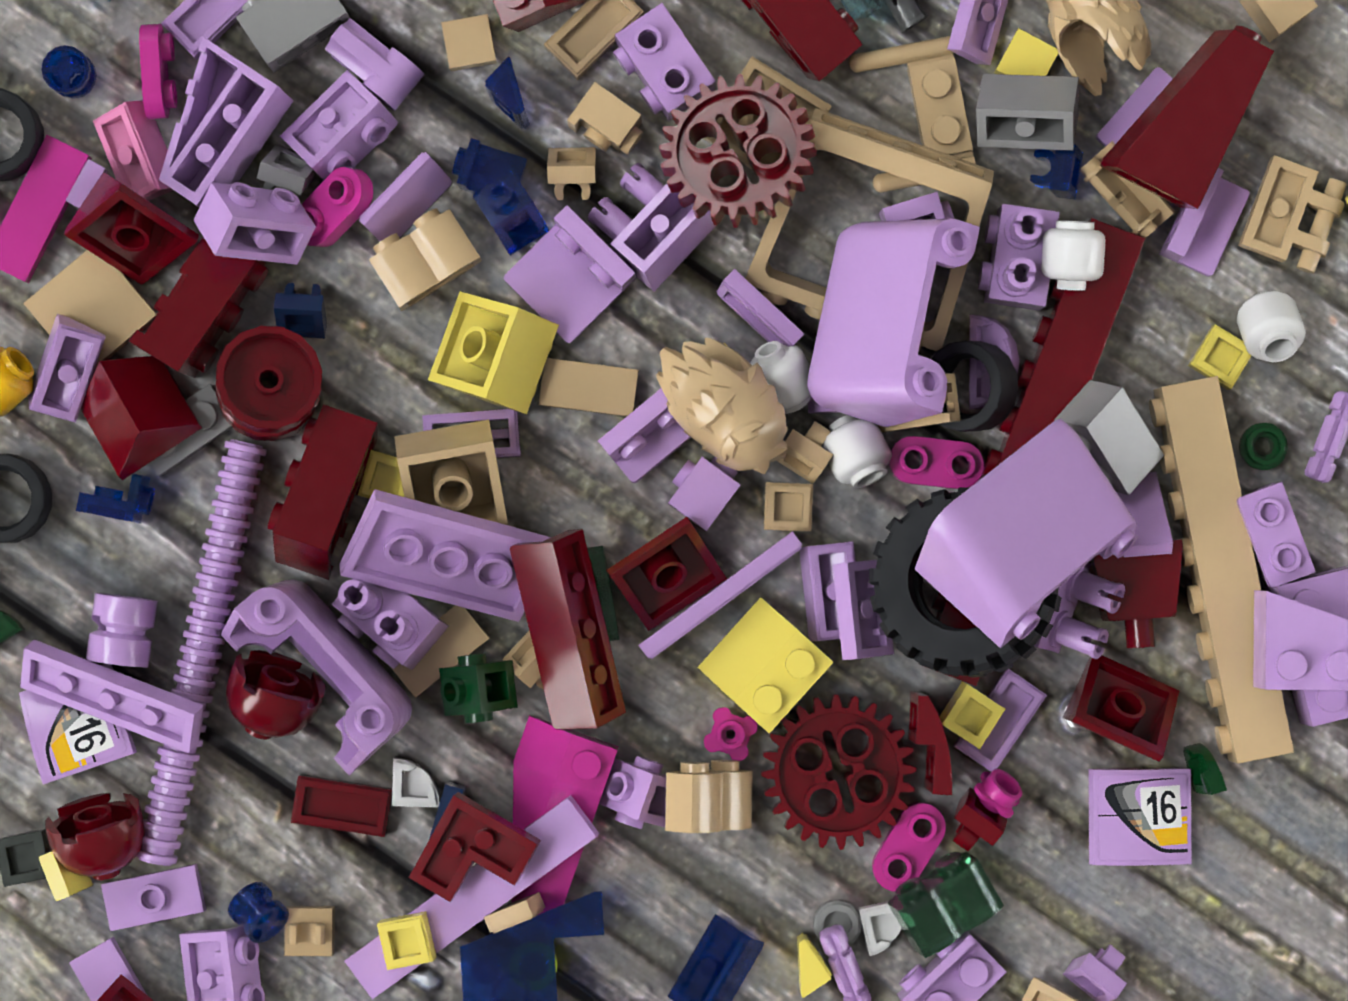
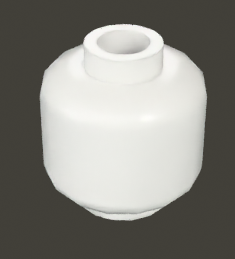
[1041,220,1106,290]
[1237,291,1306,362]
[749,341,811,414]
[822,415,892,488]

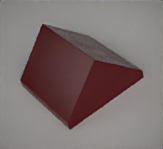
[64,172,199,285]
[81,356,202,481]
[607,517,727,631]
[1062,655,1180,762]

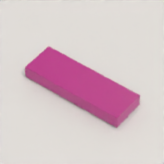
[0,135,92,284]

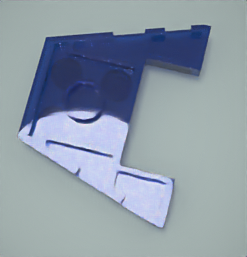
[460,891,604,1001]

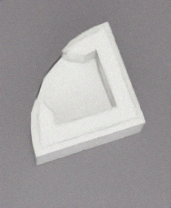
[392,757,441,807]
[858,898,907,956]

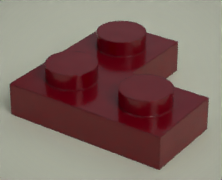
[409,792,541,902]

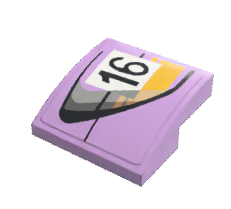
[19,663,137,785]
[1089,768,1192,866]

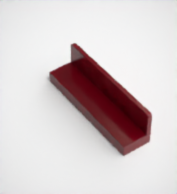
[510,529,626,729]

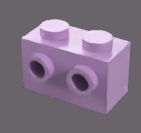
[613,3,716,121]
[193,182,316,265]

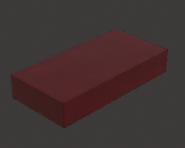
[291,774,392,837]

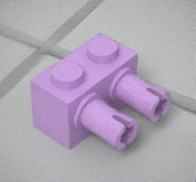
[588,163,716,292]
[978,204,1060,311]
[1034,563,1125,659]
[332,579,449,670]

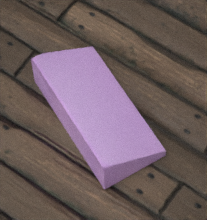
[359,152,452,241]
[28,314,106,423]
[799,542,856,641]

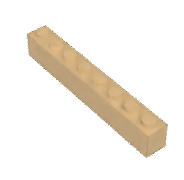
[1149,376,1294,764]

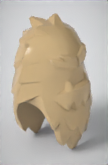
[1044,0,1151,96]
[656,338,788,474]

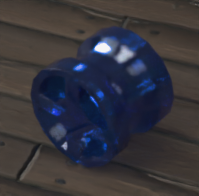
[41,45,97,99]
[228,882,289,943]

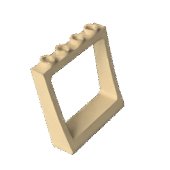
[745,108,994,352]

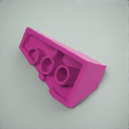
[511,715,619,926]

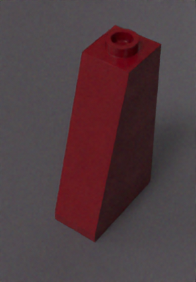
[1100,25,1274,209]

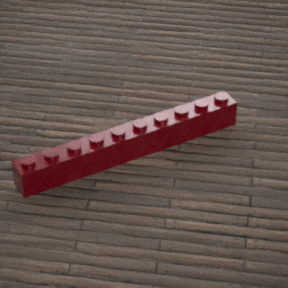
[918,218,1145,686]

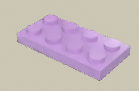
[339,489,551,622]

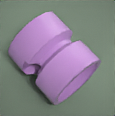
[86,593,158,668]

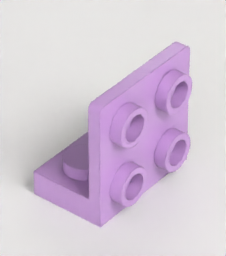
[504,205,636,343]

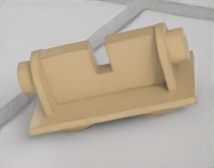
[1079,141,1175,239]

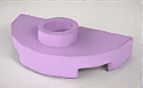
[969,314,1020,409]

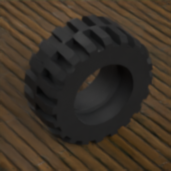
[869,487,1062,678]

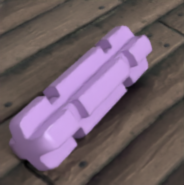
[1305,391,1348,483]
[819,924,872,1001]

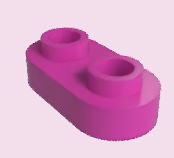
[139,24,178,119]
[301,167,373,247]
[888,436,984,489]
[872,802,946,892]

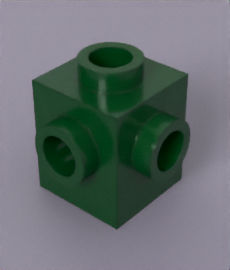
[439,653,518,723]

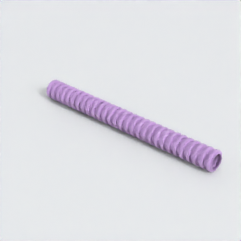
[136,439,267,866]

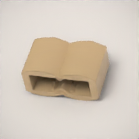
[369,208,481,311]
[665,760,753,833]

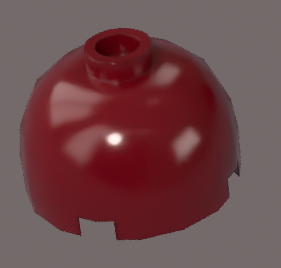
[226,650,326,740]
[45,793,145,880]

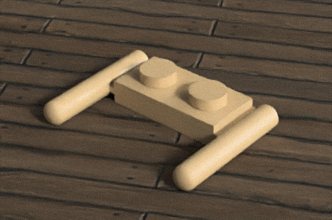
[849,36,976,193]

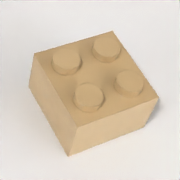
[394,419,508,525]

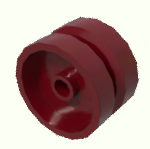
[216,325,322,441]

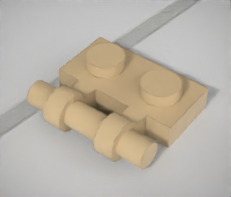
[1238,155,1347,274]

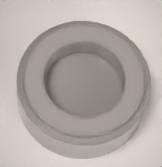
[813,899,861,946]

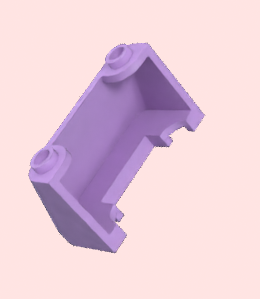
[807,219,980,427]
[915,418,1138,648]
[221,579,412,776]

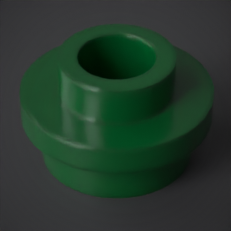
[1239,423,1288,470]

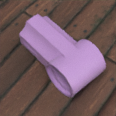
[325,18,425,111]

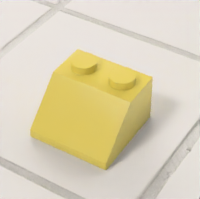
[428,291,559,415]
[697,597,834,734]

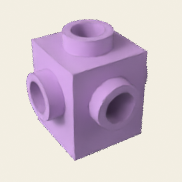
[599,756,666,829]

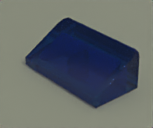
[485,57,530,129]
[668,914,764,1001]

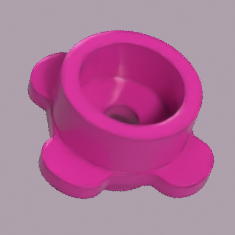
[704,707,758,761]
[974,769,1022,818]

